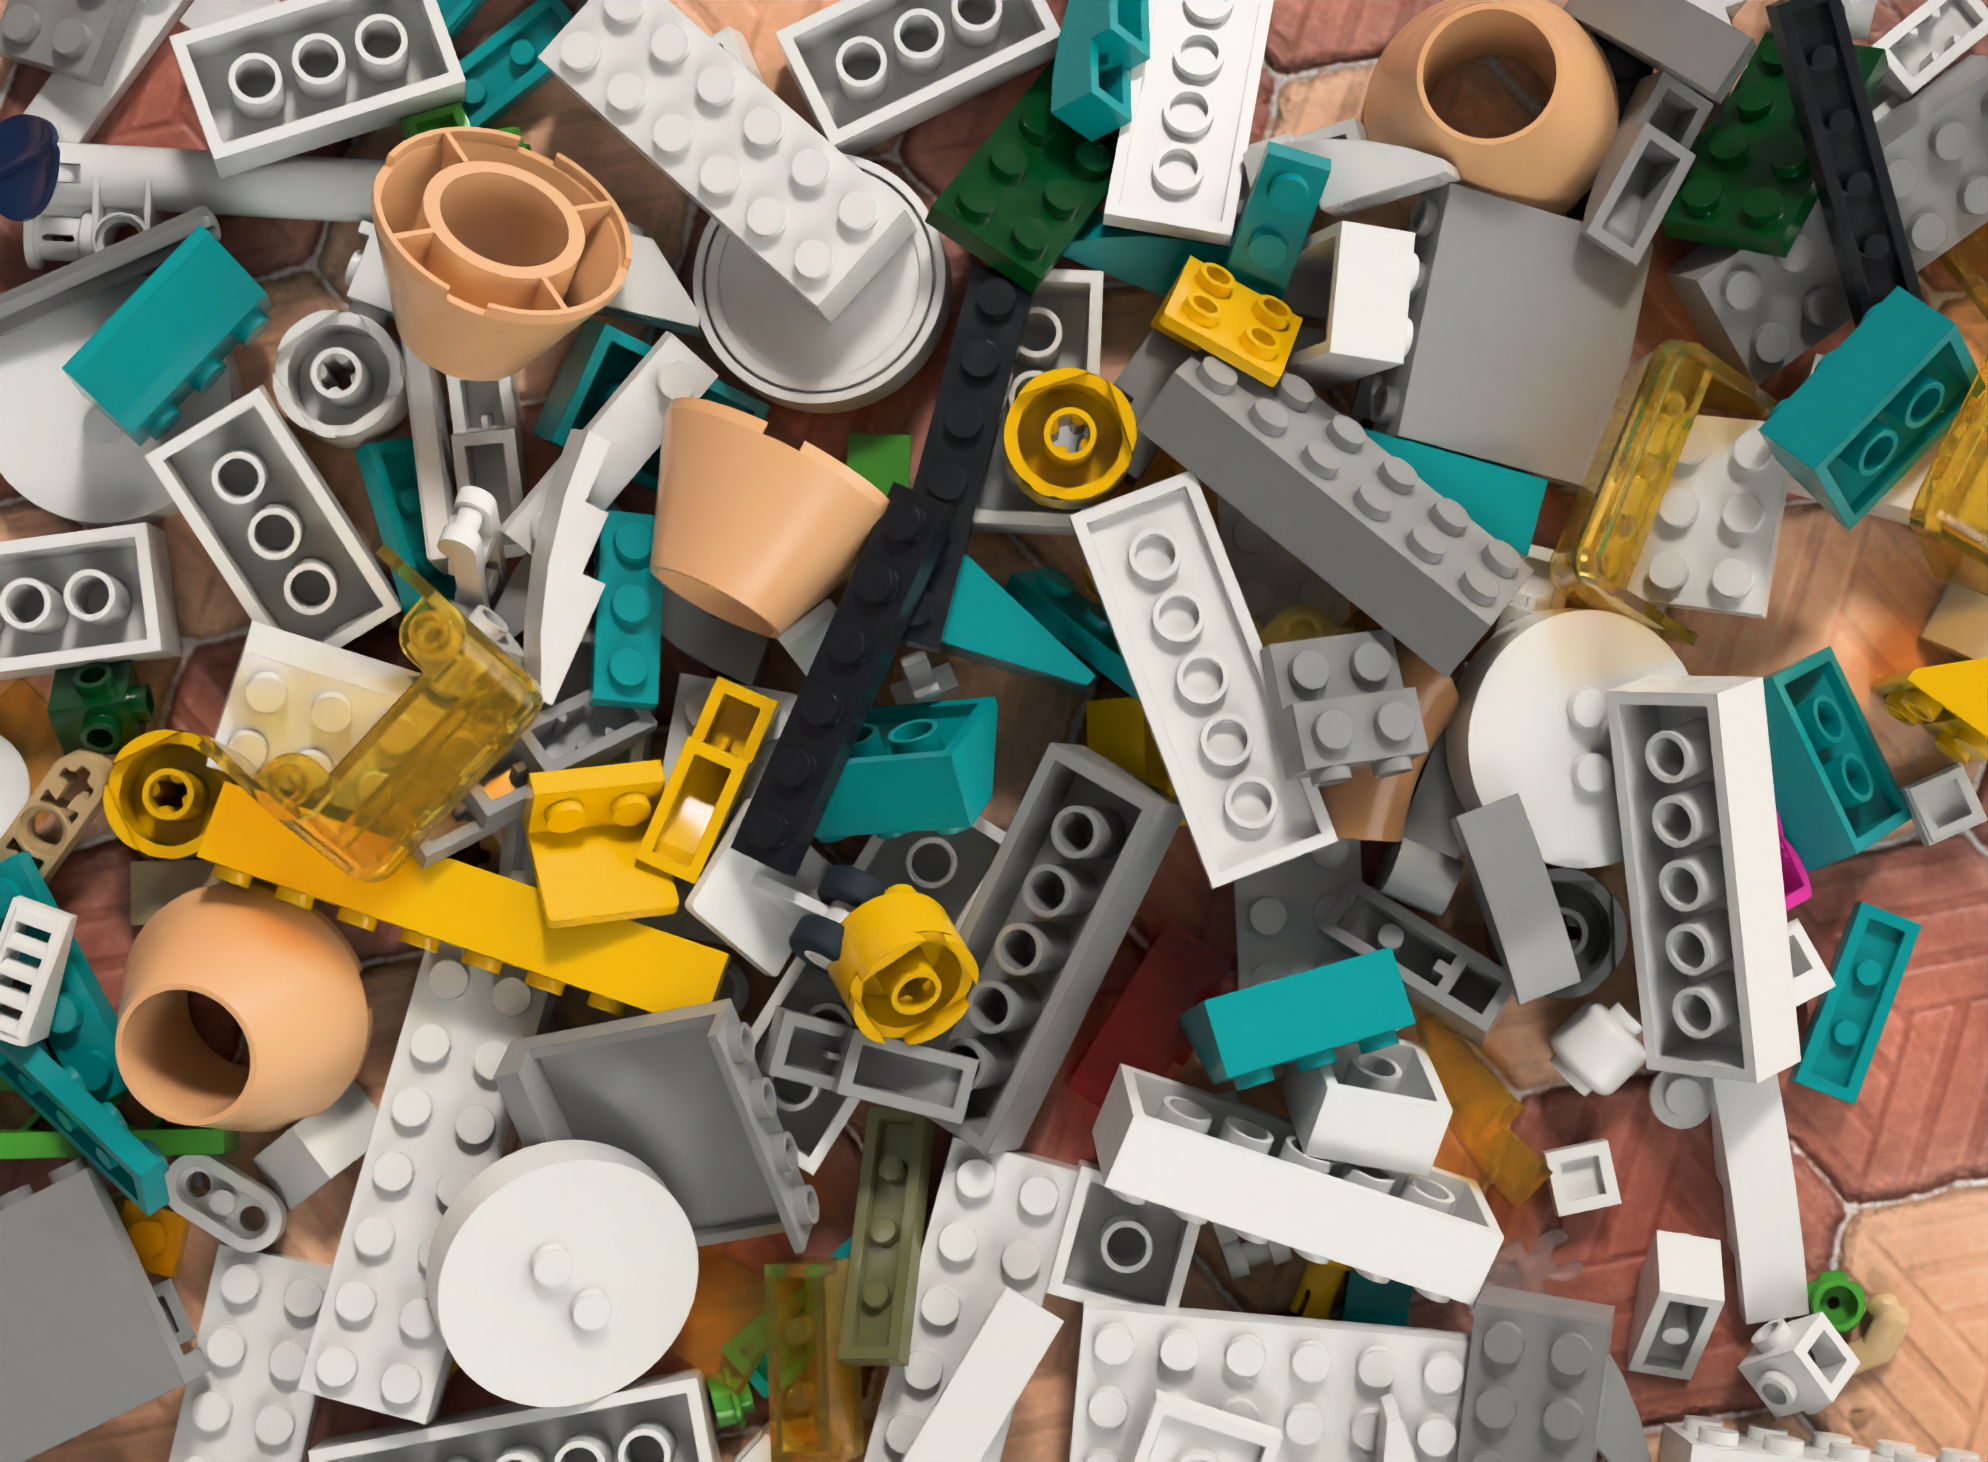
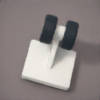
[685,799,889,977]

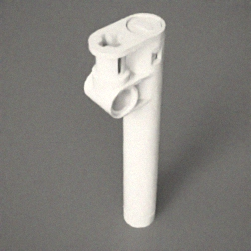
[23,142,386,270]

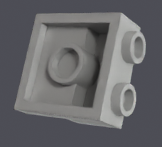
[1260,629,1429,787]

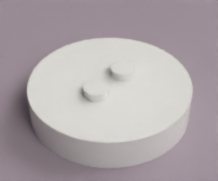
[693,154,952,414]
[0,275,243,528]
[1446,608,1688,869]
[426,1139,699,1407]

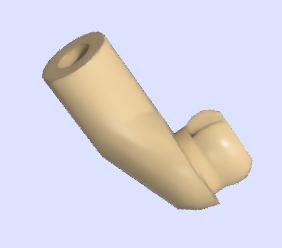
[1846,1293,1910,1377]

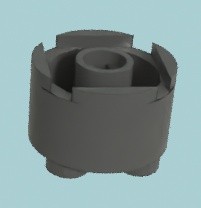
[1485,868,1628,999]

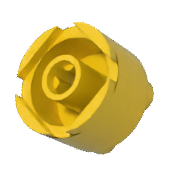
[1003,367,1137,510]
[103,729,251,860]
[827,884,979,1045]

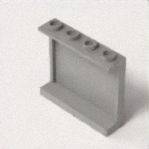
[1370,182,1654,495]
[493,998,819,1254]
[0,1157,210,1462]

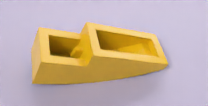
[635,676,783,885]

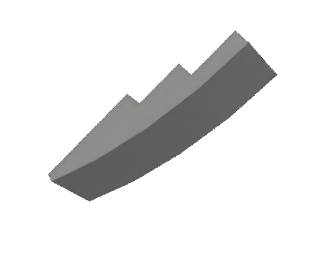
[388,689,658,869]

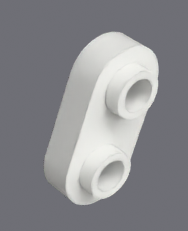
[165,1155,287,1252]

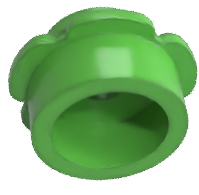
[1806,1270,1865,1334]
[707,1367,756,1430]

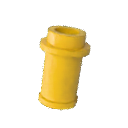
[1289,1260,1353,1320]

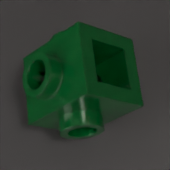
[47,660,155,756]

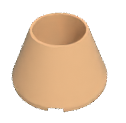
[1364,0,1619,216]
[371,127,632,382]
[650,397,890,638]
[115,881,373,1133]

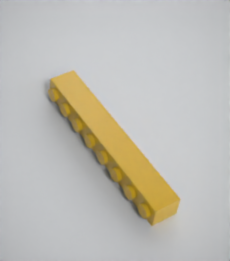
[196,781,731,1018]

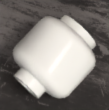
[1549,1000,1646,1097]

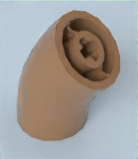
[1318,627,1459,842]

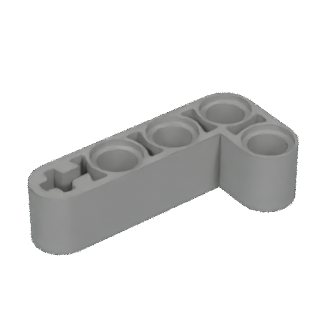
[1372,661,1468,916]

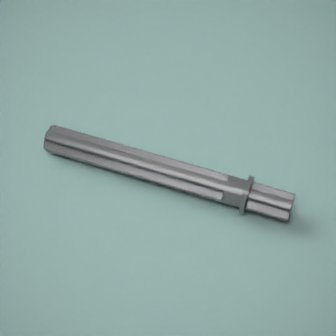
[0,206,221,337]

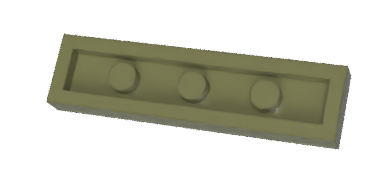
[837,1106,936,1366]

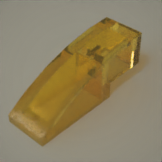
[1415,1014,1553,1209]

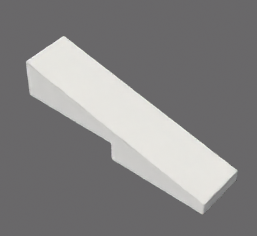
[900,1287,1064,1462]

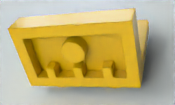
[1150,255,1303,387]
[522,760,679,929]

